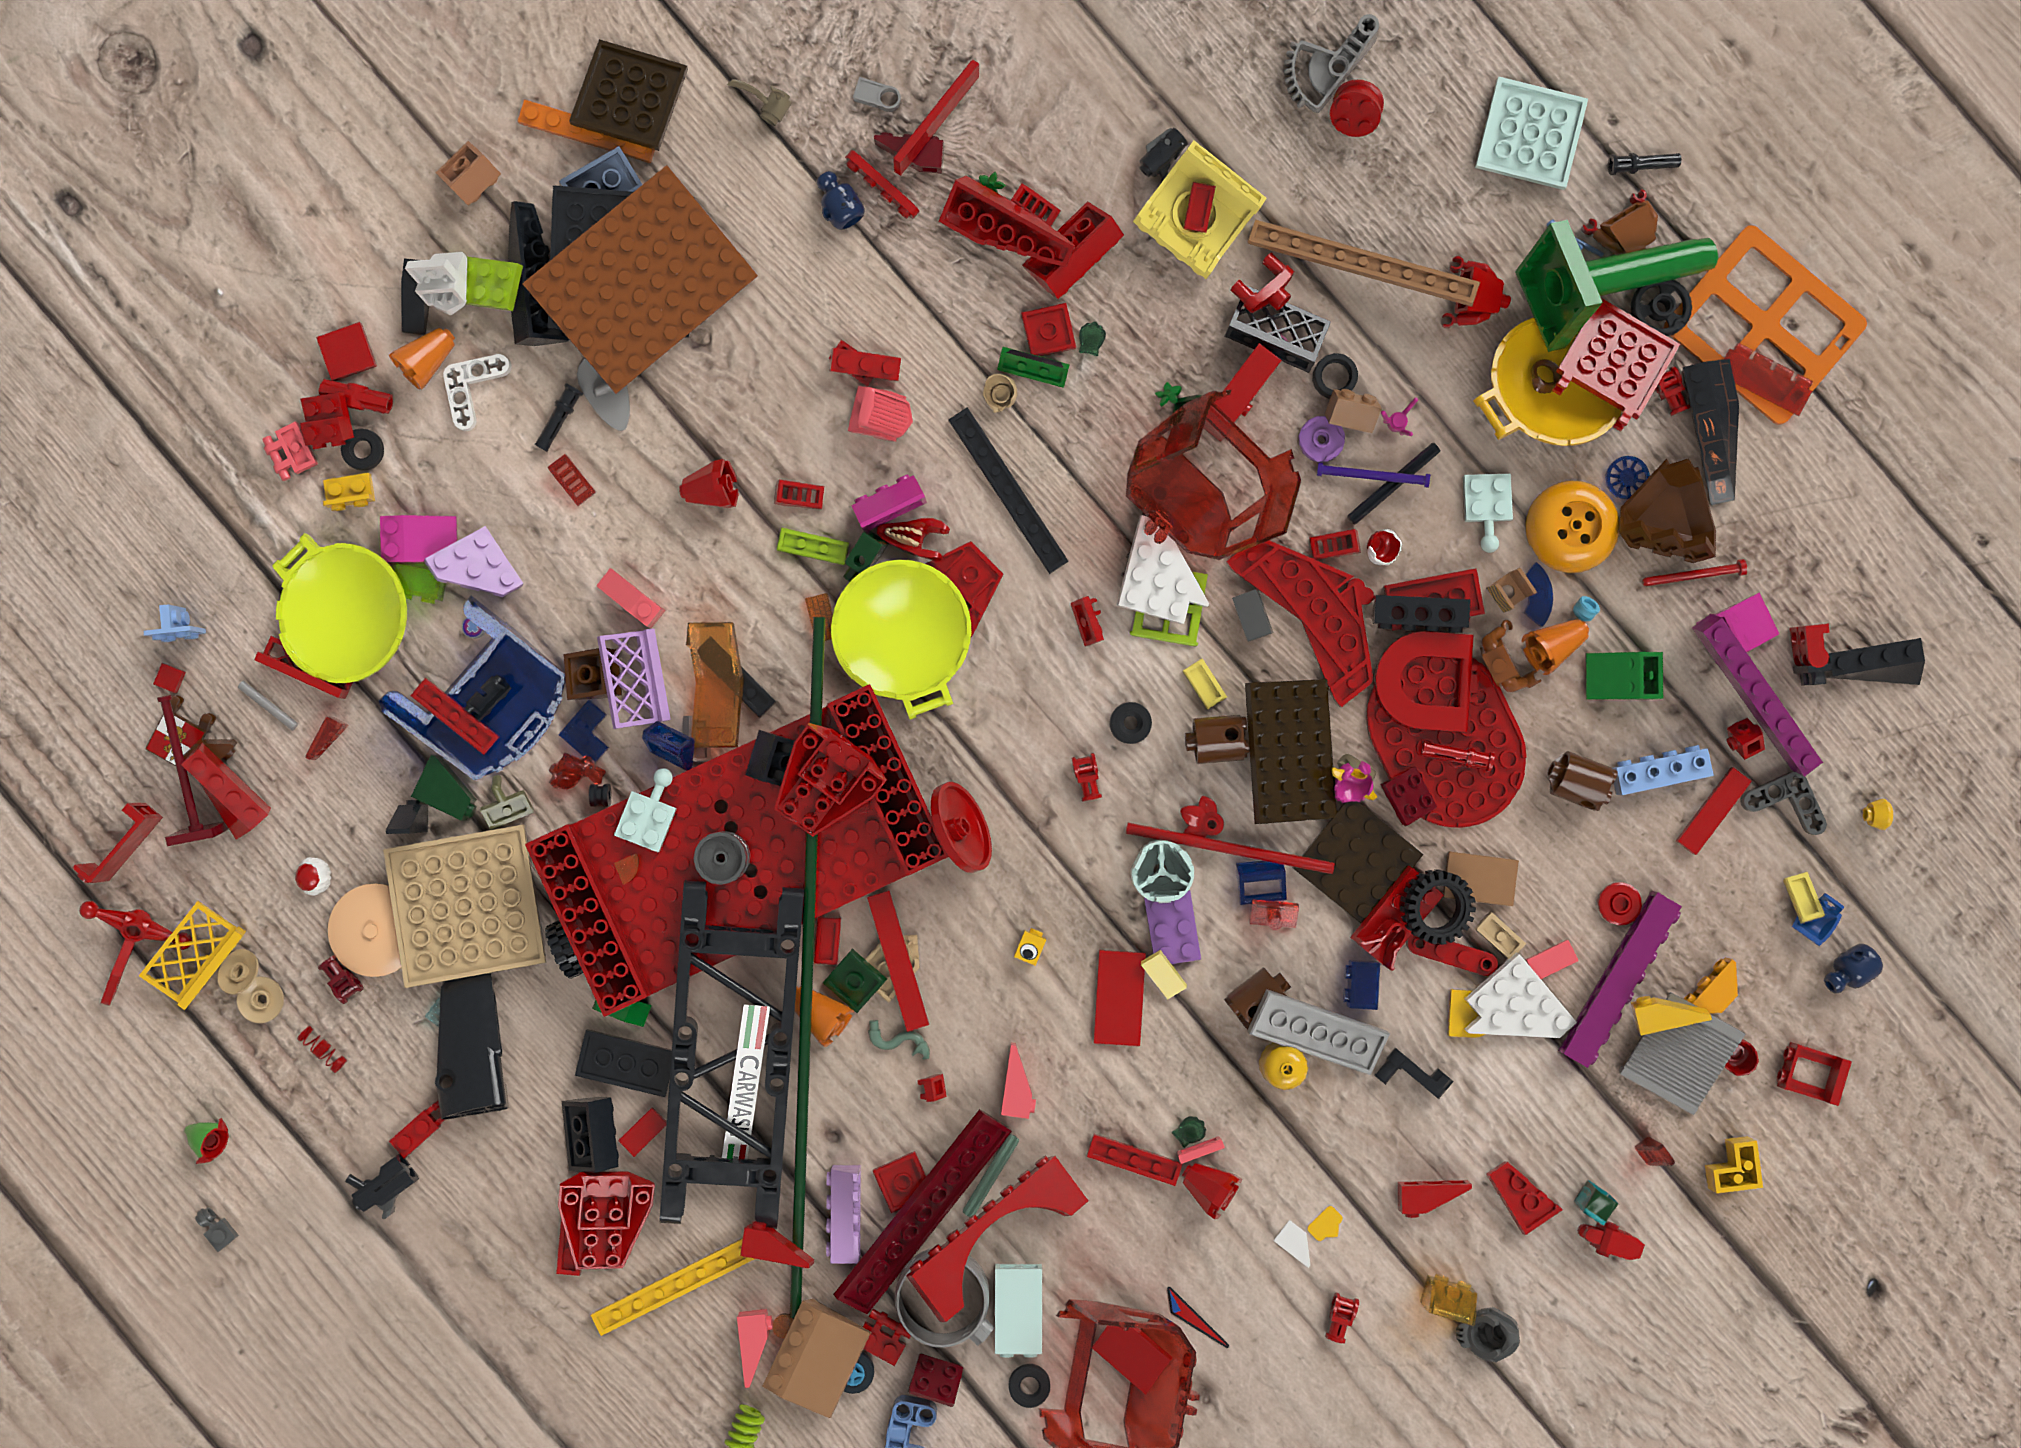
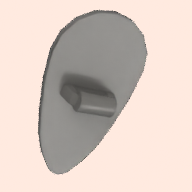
[577,358,630,431]

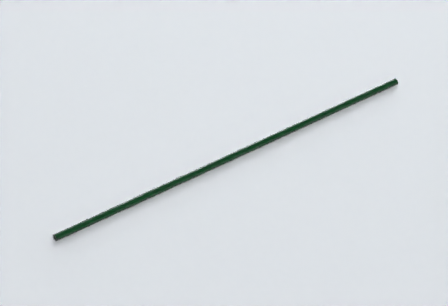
[789,617,825,1318]

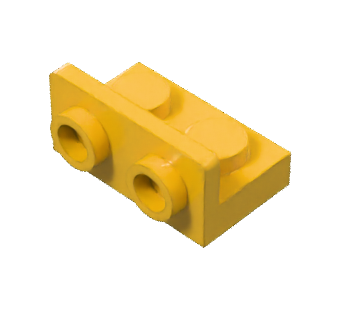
[323,473,375,511]

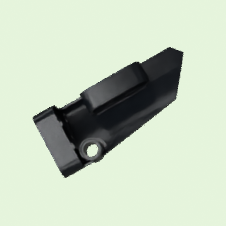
[435,973,509,1120]

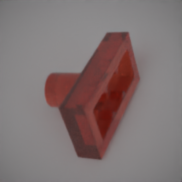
[1249,899,1299,931]

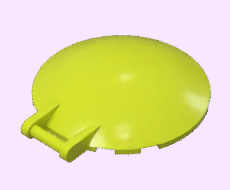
[272,533,407,683]
[831,560,971,720]

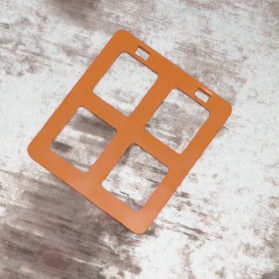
[1664,225,1867,425]

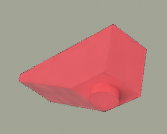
[596,568,666,629]
[1001,1042,1036,1119]
[737,1309,773,1388]

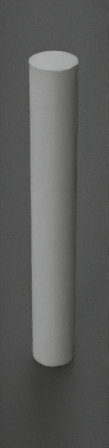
[238,681,298,731]

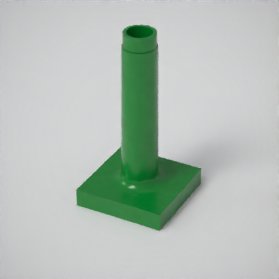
[1515,220,1718,352]

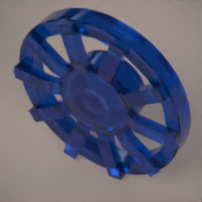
[1605,456,1650,500]

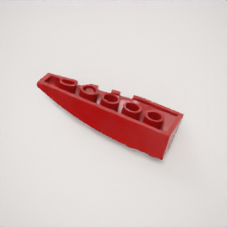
[938,176,1076,267]

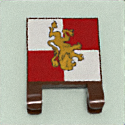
[145,695,216,766]

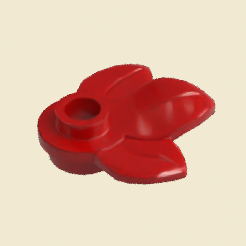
[1180,796,1224,837]

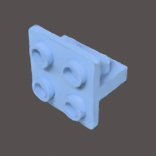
[143,604,206,642]

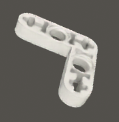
[443,354,512,431]

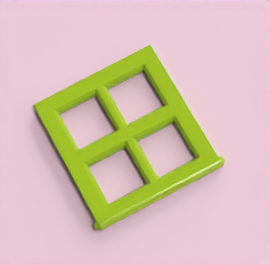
[1130,571,1208,647]

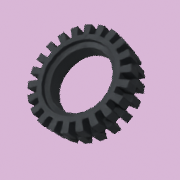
[1400,869,1476,945]

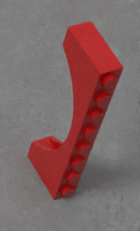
[906,1155,1089,1322]

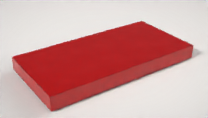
[1384,568,1485,631]
[1094,950,1146,1046]

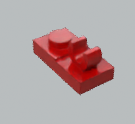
[1071,596,1104,647]

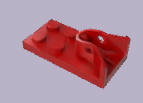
[1350,865,1444,971]

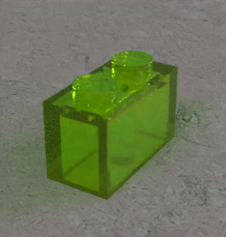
[395,564,446,604]

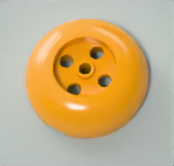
[1526,480,1620,573]

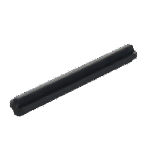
[1347,442,1441,525]

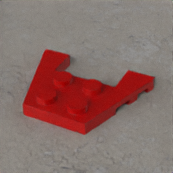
[925,541,1004,637]

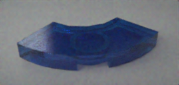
[1523,562,1553,627]

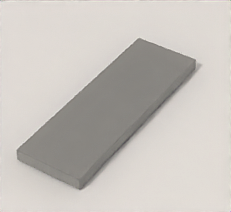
[1247,989,1390,1075]

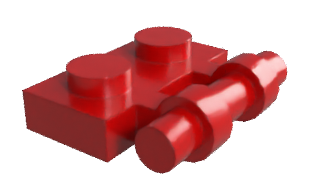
[863,1309,911,1366]

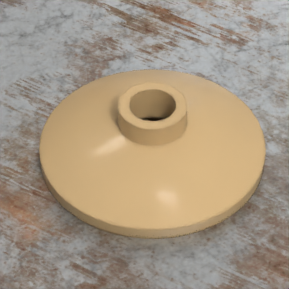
[217,949,259,995]
[237,976,284,1023]

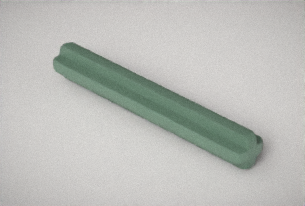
[963,1134,1019,1217]

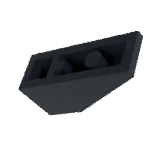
[401,258,429,335]
[386,800,428,834]

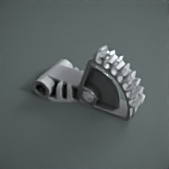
[1284,14,1379,113]

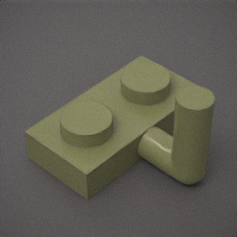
[480,775,534,830]

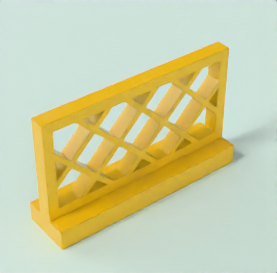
[139,901,246,1010]

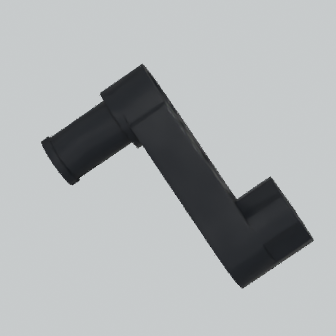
[1374,1048,1454,1099]

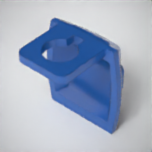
[1792,893,1844,946]

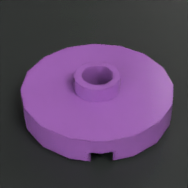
[1298,416,1345,463]

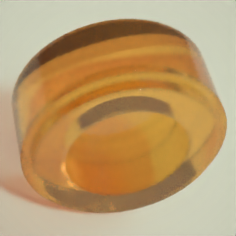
[773,1313,794,1339]

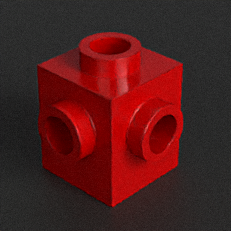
[1726,718,1765,760]

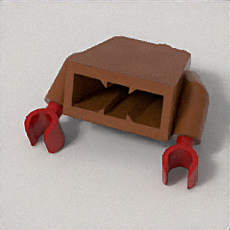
[1582,190,1658,255]

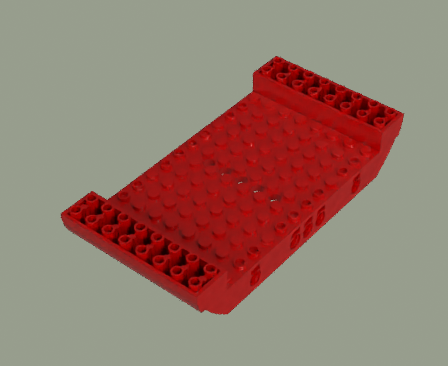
[525,684,949,1017]

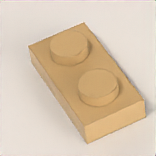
[1475,912,1526,959]

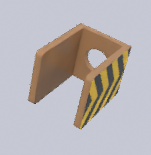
[1487,568,1537,613]

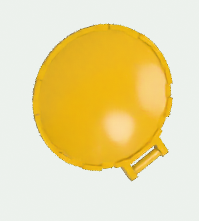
[1473,318,1622,446]

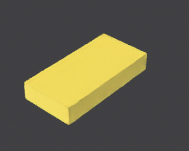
[1183,658,1227,710]
[1783,872,1825,923]
[1141,950,1187,1000]

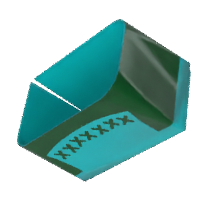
[1574,1180,1619,1225]

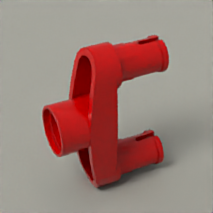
[1230,252,1295,313]

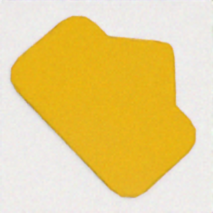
[1308,1206,1343,1241]

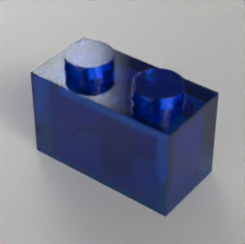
[1343,960,1380,1010]

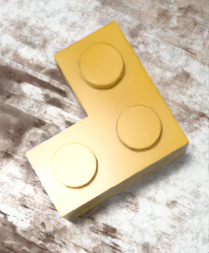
[1705,1136,1763,1194]

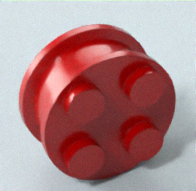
[1330,79,1384,137]

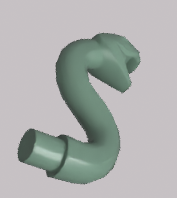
[868,1020,930,1060]

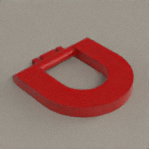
[1374,631,1480,732]

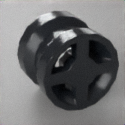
[589,784,612,807]

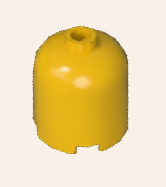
[1259,1042,1308,1090]

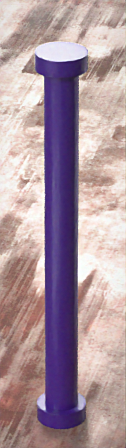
[1317,462,1431,488]

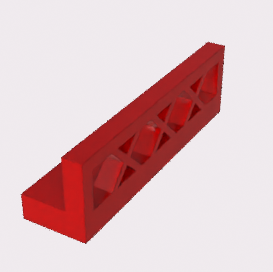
[254,636,353,699]

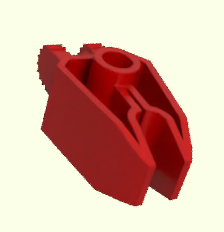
[1577,1221,1645,1260]

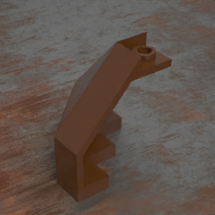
[1619,458,1716,563]

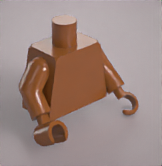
[1480,620,1541,692]

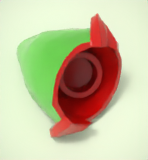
[184,1118,229,1164]

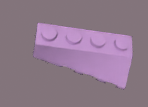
[826,1165,861,1264]

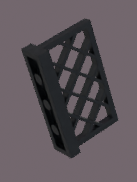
[1224,285,1331,373]

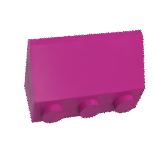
[851,474,927,532]

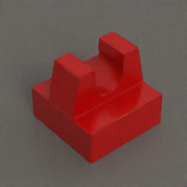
[917,1074,947,1102]

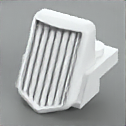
[405,252,467,315]

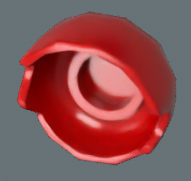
[1725,1039,1759,1076]

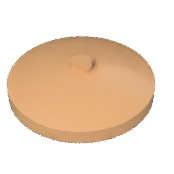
[328,883,401,977]

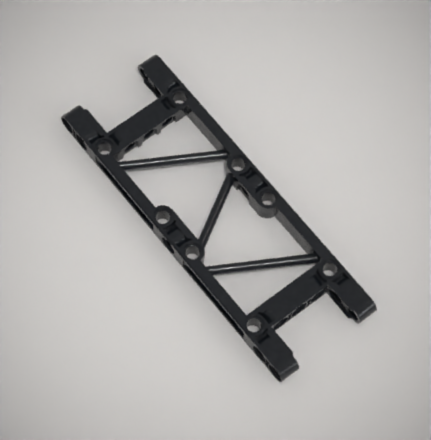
[659,880,804,1229]

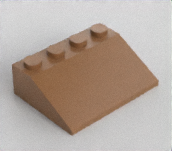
[762,1298,871,1418]

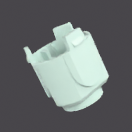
[1130,840,1194,903]

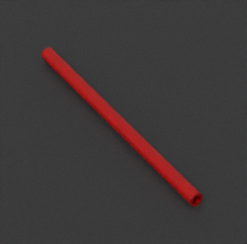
[1126,822,1335,874]

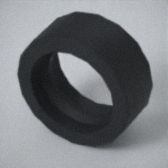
[1312,353,1358,399]

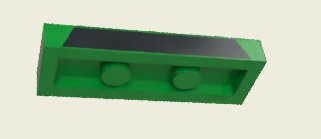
[997,347,1070,388]

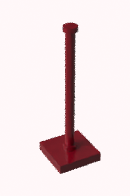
[157,695,229,846]

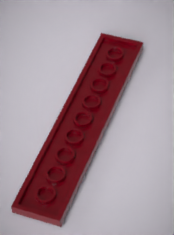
[833,1109,1012,1315]

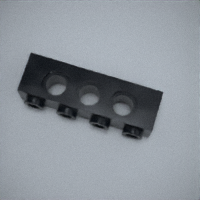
[1373,595,1471,633]

